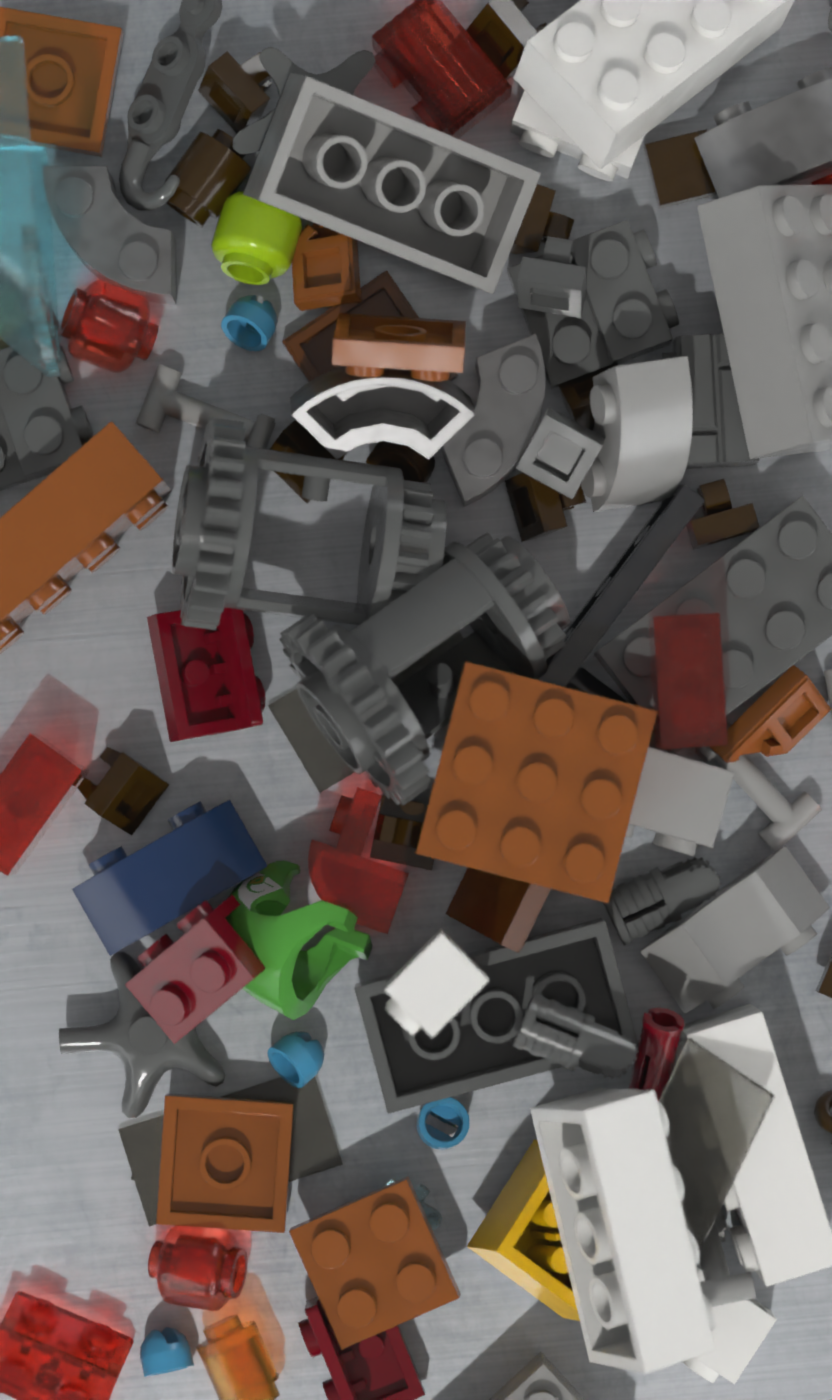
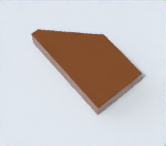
[292,223,361,311]
[710,665,831,763]

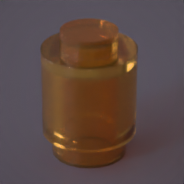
[196,1314,280,1400]

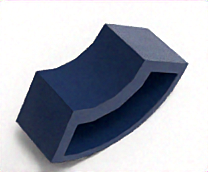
[72,799,267,956]

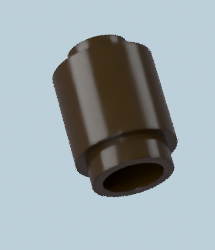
[165,129,251,228]

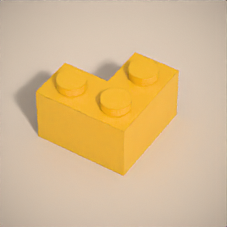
[467,1139,580,1321]

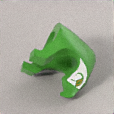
[225,861,373,1021]

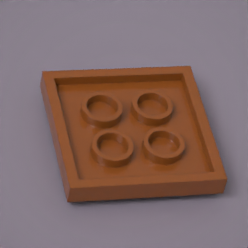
[416,662,658,903]

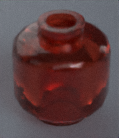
[59,280,159,373]
[148,1226,248,1312]

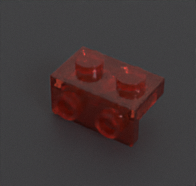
[0,1291,134,1400]

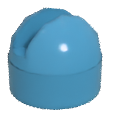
[221,295,278,351]
[268,1031,325,1088]
[417,1097,470,1150]
[140,1327,194,1377]

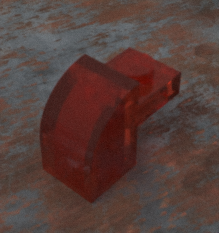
[308,787,409,934]

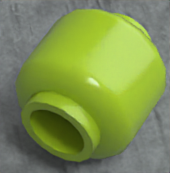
[211,191,302,285]

